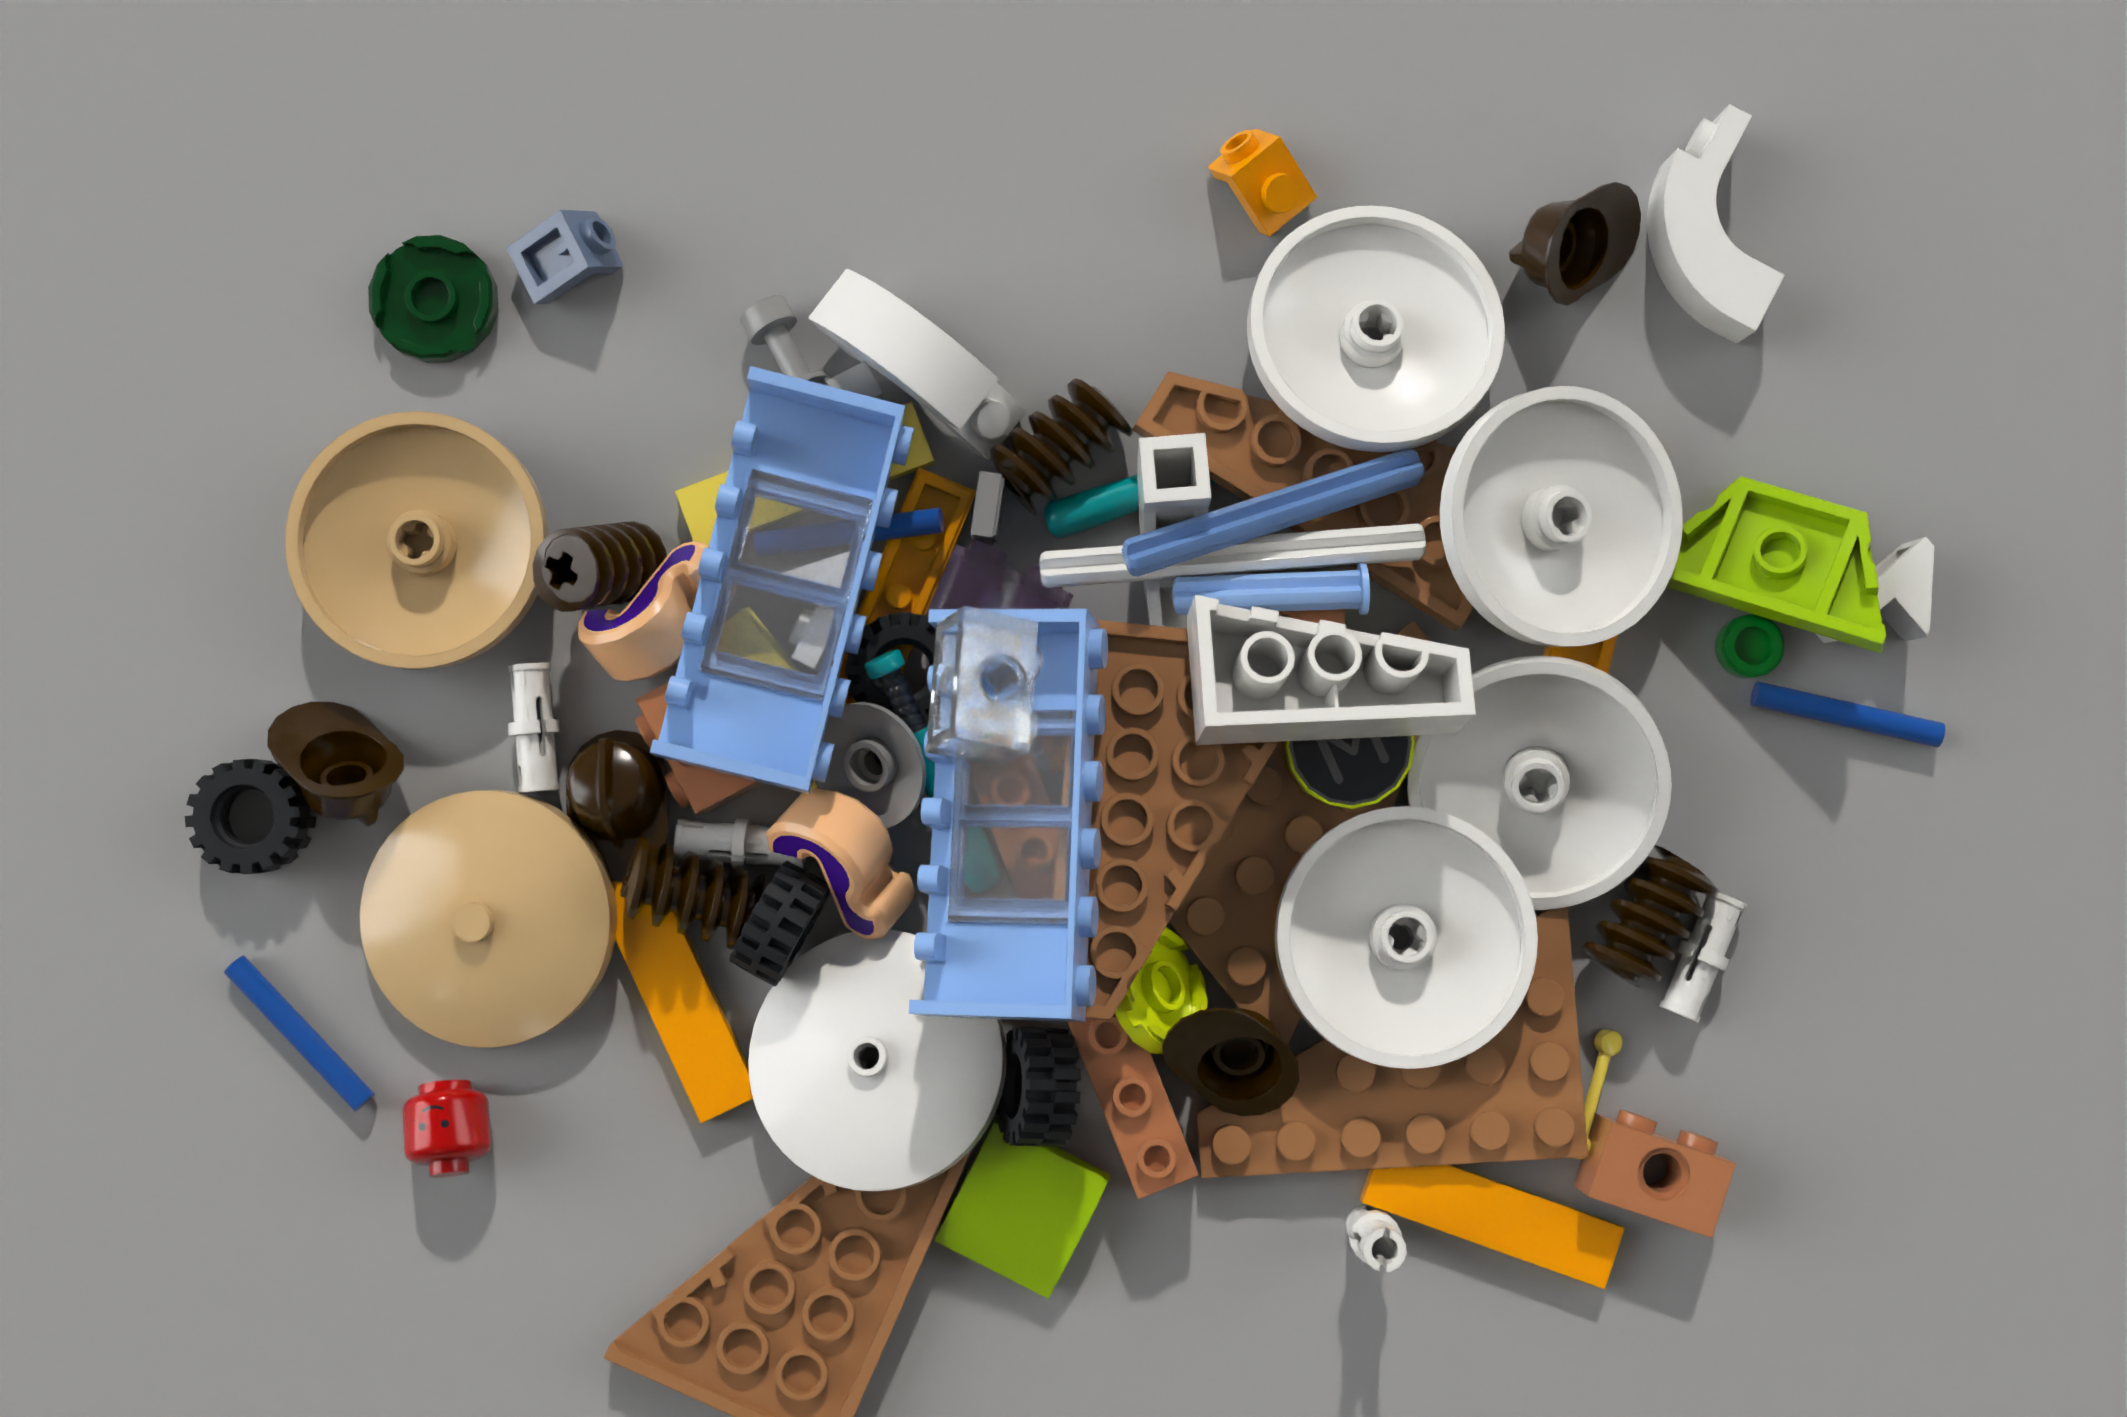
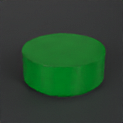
[1715,614,1785,679]

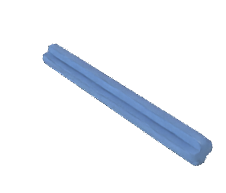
[1121,449,1424,577]

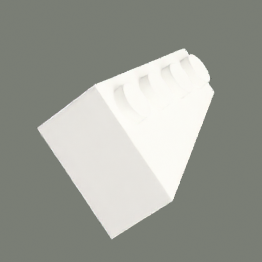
[1186,595,1476,745]

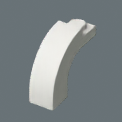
[1647,104,1785,344]
[808,269,1027,460]
[1137,433,1211,629]

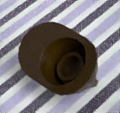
[1509,182,1641,306]
[267,702,404,826]
[566,730,669,882]
[1162,1008,1299,1116]

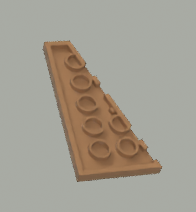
[1132,371,1474,631]

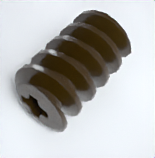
[990,378,1133,516]
[532,521,667,612]
[620,836,766,949]
[1582,845,1720,988]

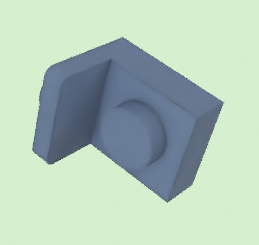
[506,210,623,304]

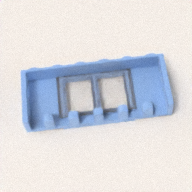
[650,366,914,794]
[909,609,1108,1022]

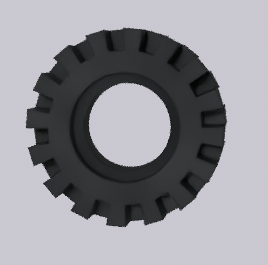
[845,612,942,724]
[996,1027,1081,1147]

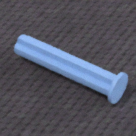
[1172,563,1370,615]

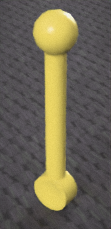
[1575,1029,1623,1159]

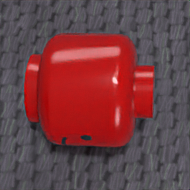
[403,1079,491,1178]

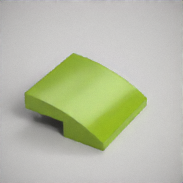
[934,1116,1111,1299]

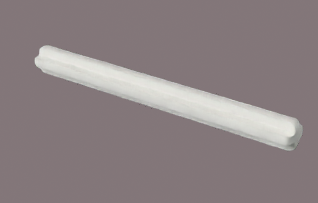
[1039,524,1426,588]

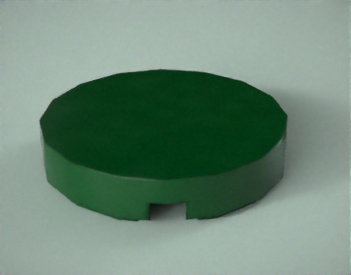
[368,235,499,363]

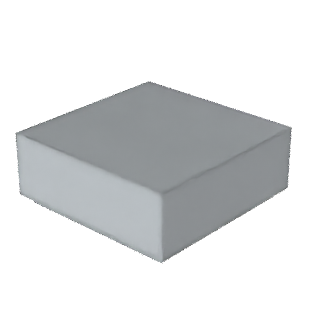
[970,471,1006,545]

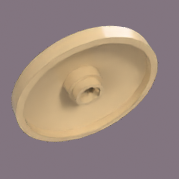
[285,411,549,670]
[360,790,617,1048]

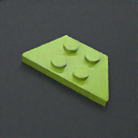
[1666,476,1886,654]

